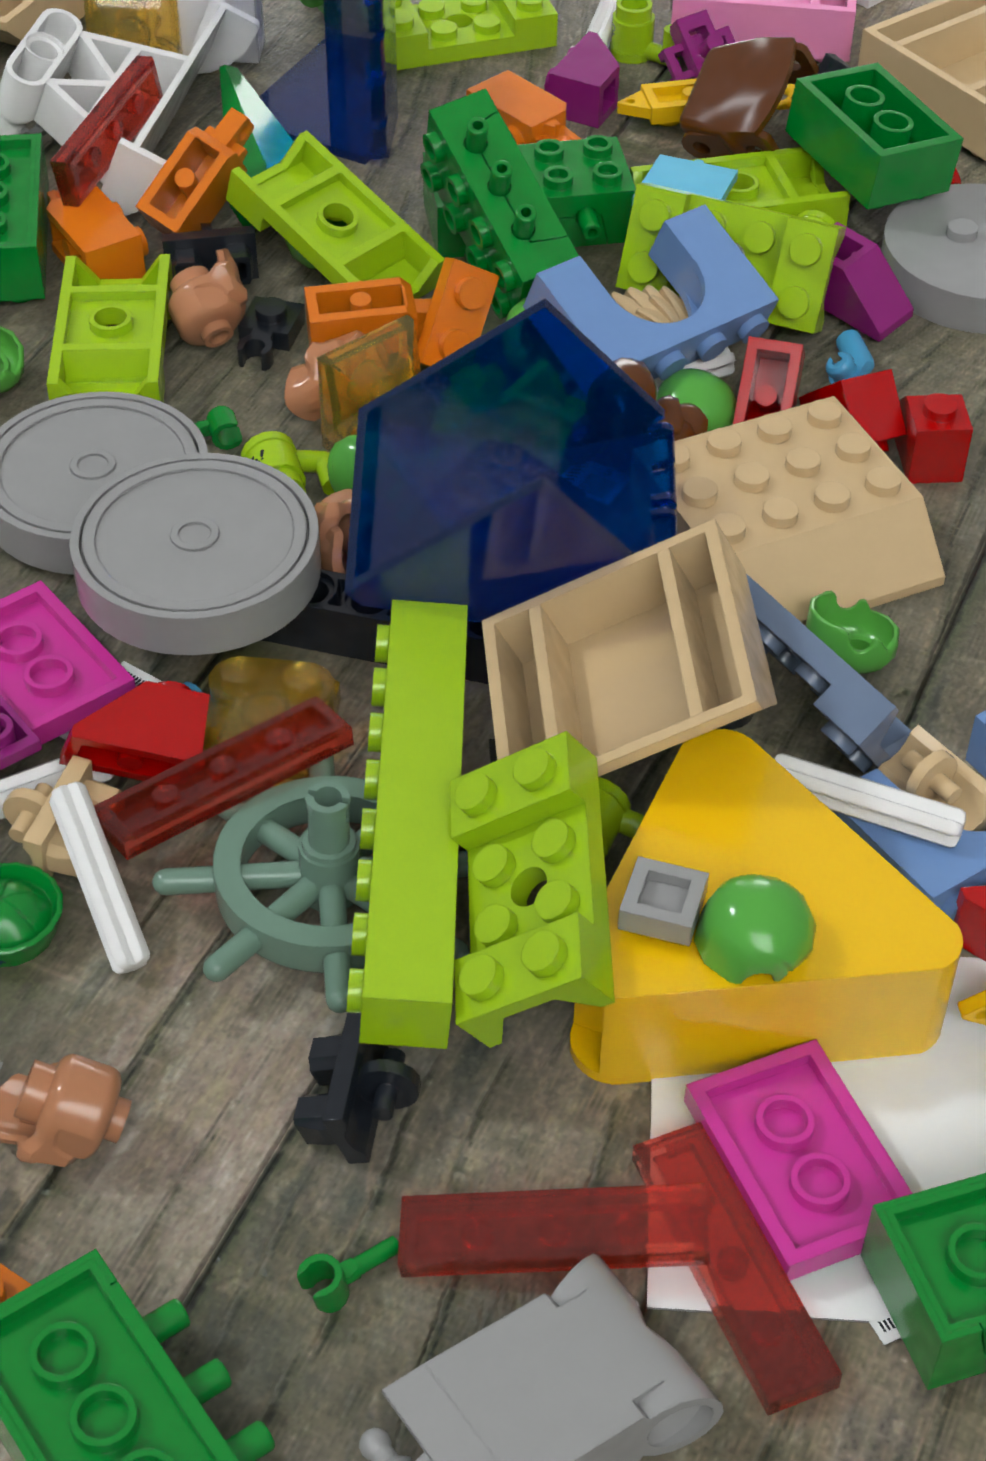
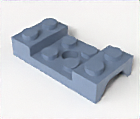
[746,574,912,773]

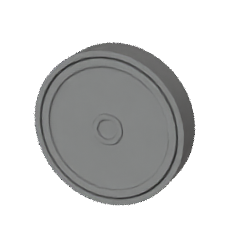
[881,183,986,334]
[0,392,208,575]
[69,453,321,655]

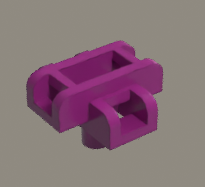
[658,9,735,81]

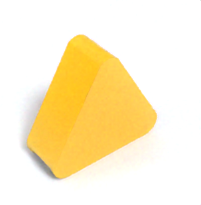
[569,729,963,1085]

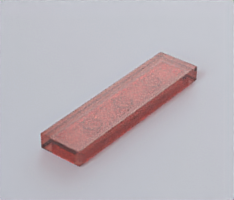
[50,55,163,207]
[94,696,354,860]
[632,1121,842,1416]
[398,1183,711,1277]

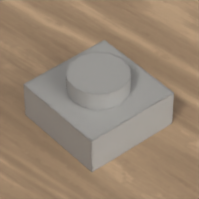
[618,856,709,946]

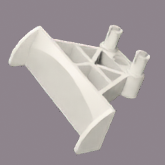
[0,0,261,216]

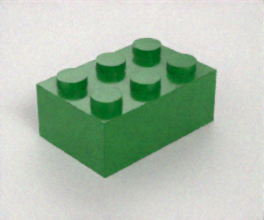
[785,62,964,210]

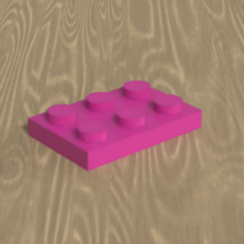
[0,580,136,745]
[684,1039,913,1282]

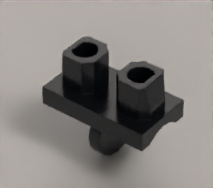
[161,222,259,285]
[293,1013,422,1164]

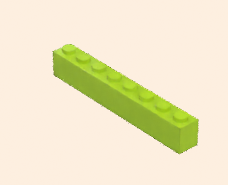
[346,599,468,1049]

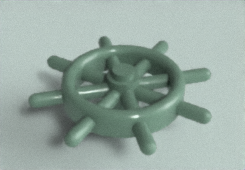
[152,744,470,1013]

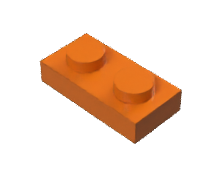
[412,257,500,374]

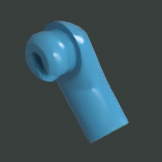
[825,329,875,384]

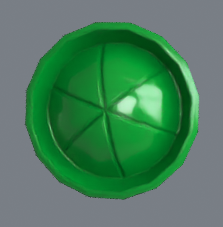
[0,862,63,967]

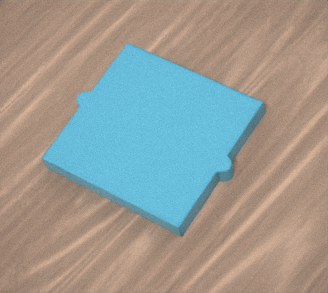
[632,154,738,205]

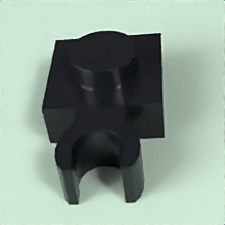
[237,296,306,371]

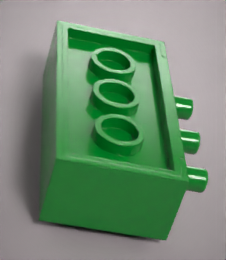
[420,88,579,319]
[0,133,49,303]
[423,135,636,258]
[861,1173,986,1390]
[0,1249,275,1461]

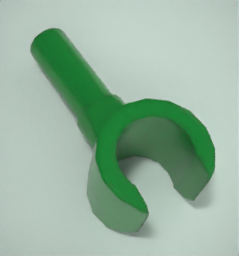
[194,406,242,450]
[297,1235,402,1313]

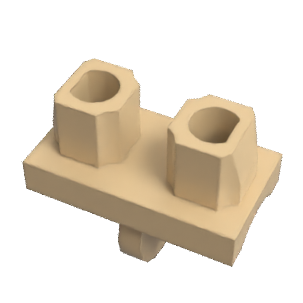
[878,725,986,831]
[2,755,122,877]

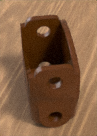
[679,37,819,159]

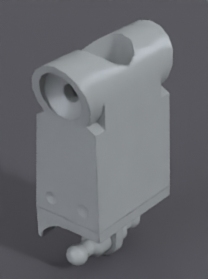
[359,1253,724,1461]

